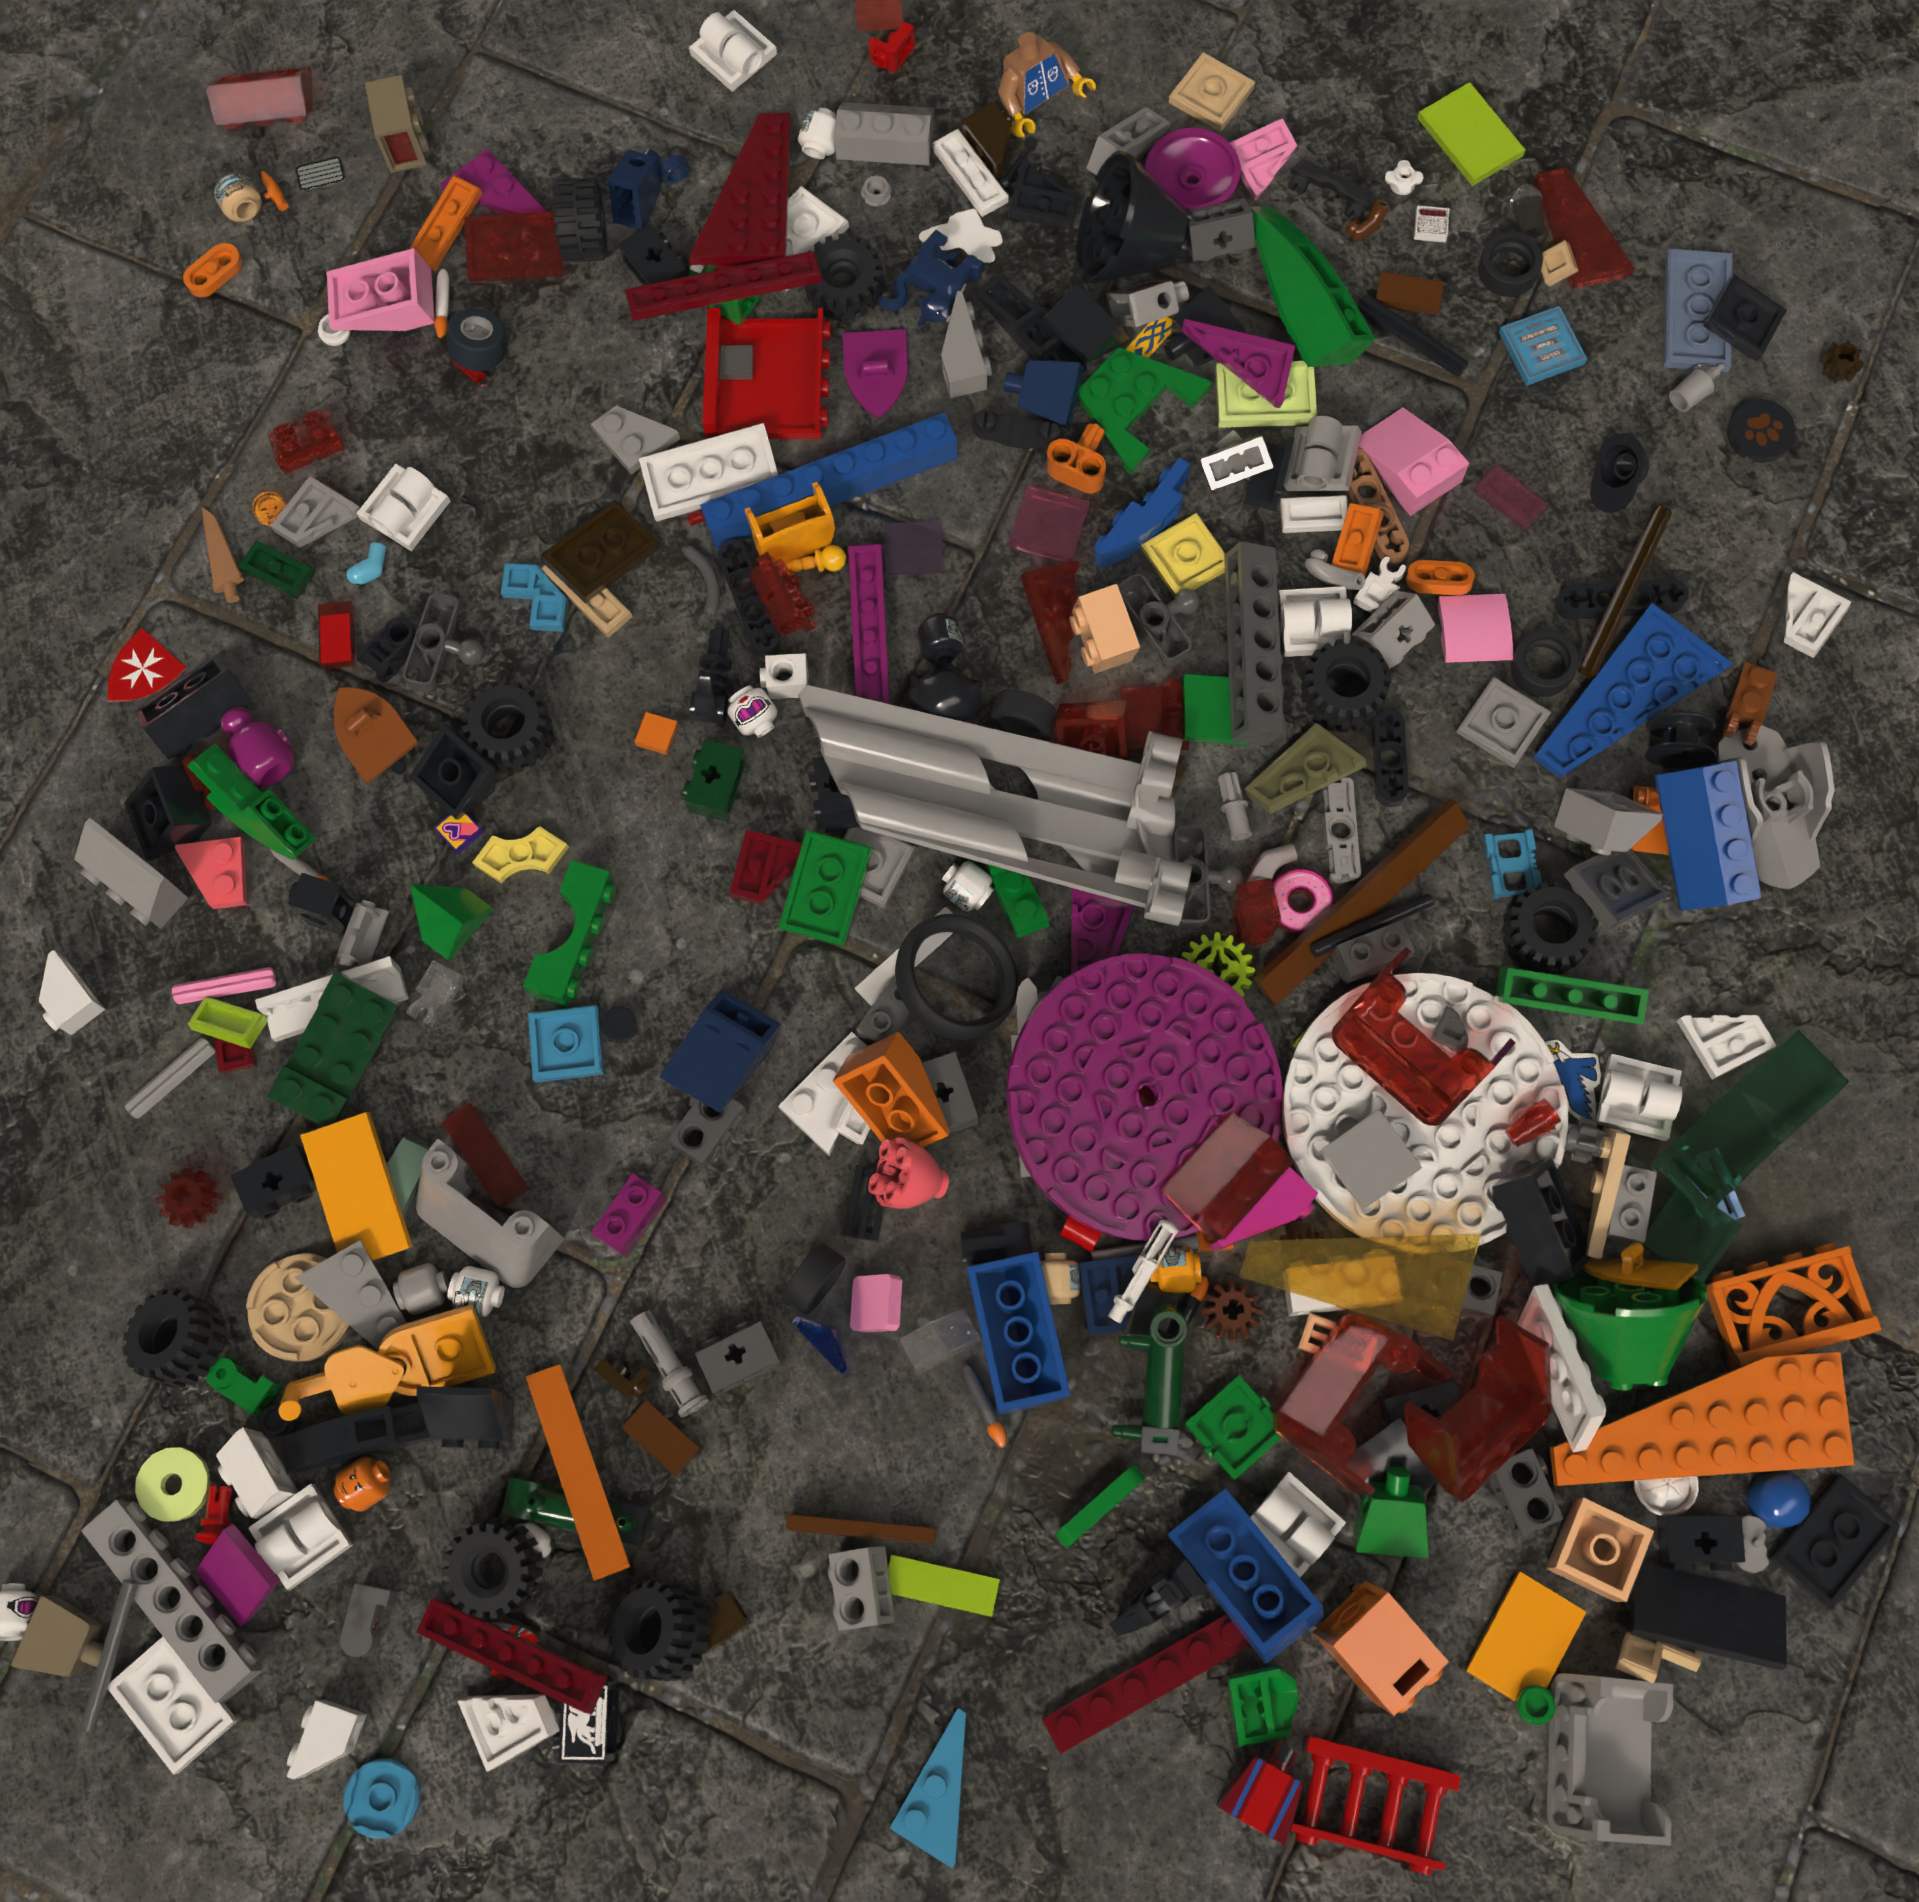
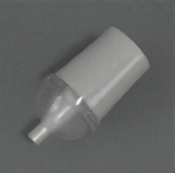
[1669,363,1724,412]

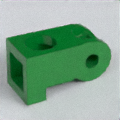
[206,1358,284,1417]

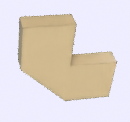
[1616,1632,1703,1684]

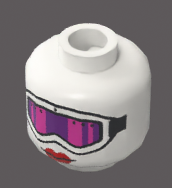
[728,685,778,738]
[0,1583,38,1641]

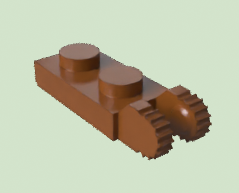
[1723,662,1778,746]

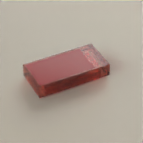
[318,601,356,669]

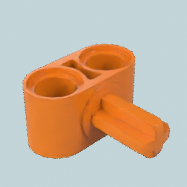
[1047,423,1106,494]

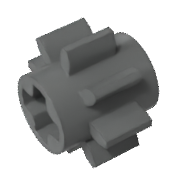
[1564,1117,1606,1164]

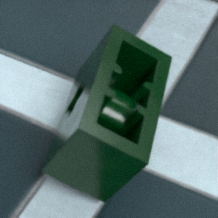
[682,739,747,822]

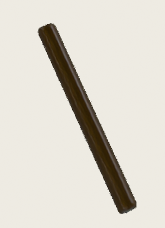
[1578,505,1672,678]

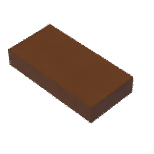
[1375,271,1444,316]
[622,1400,701,1477]

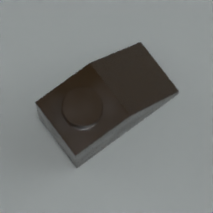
[962,102,1012,182]

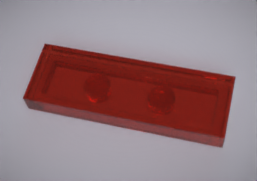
[441,1103,530,1209]

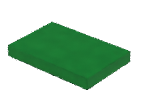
[778,829,873,947]

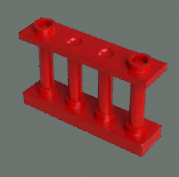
[1290,1735,1461,1876]

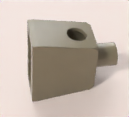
[11,1596,104,1677]

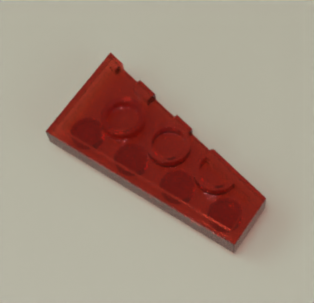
[1534,168,1635,289]

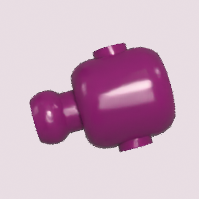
[221,707,295,787]

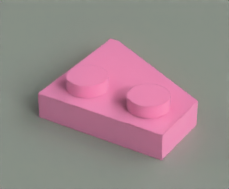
[1230,118,1297,201]

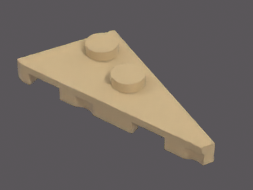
[1585,1126,1631,1259]

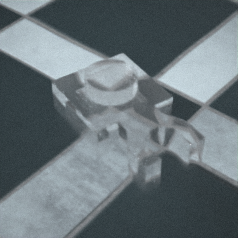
[406,960,465,1028]

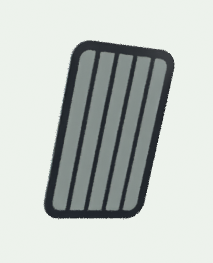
[295,157,345,191]

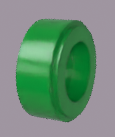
[1515,1685,1556,1726]

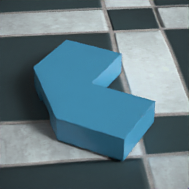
[501,563,568,632]

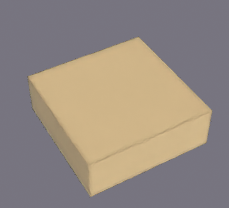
[1541,240,1579,286]

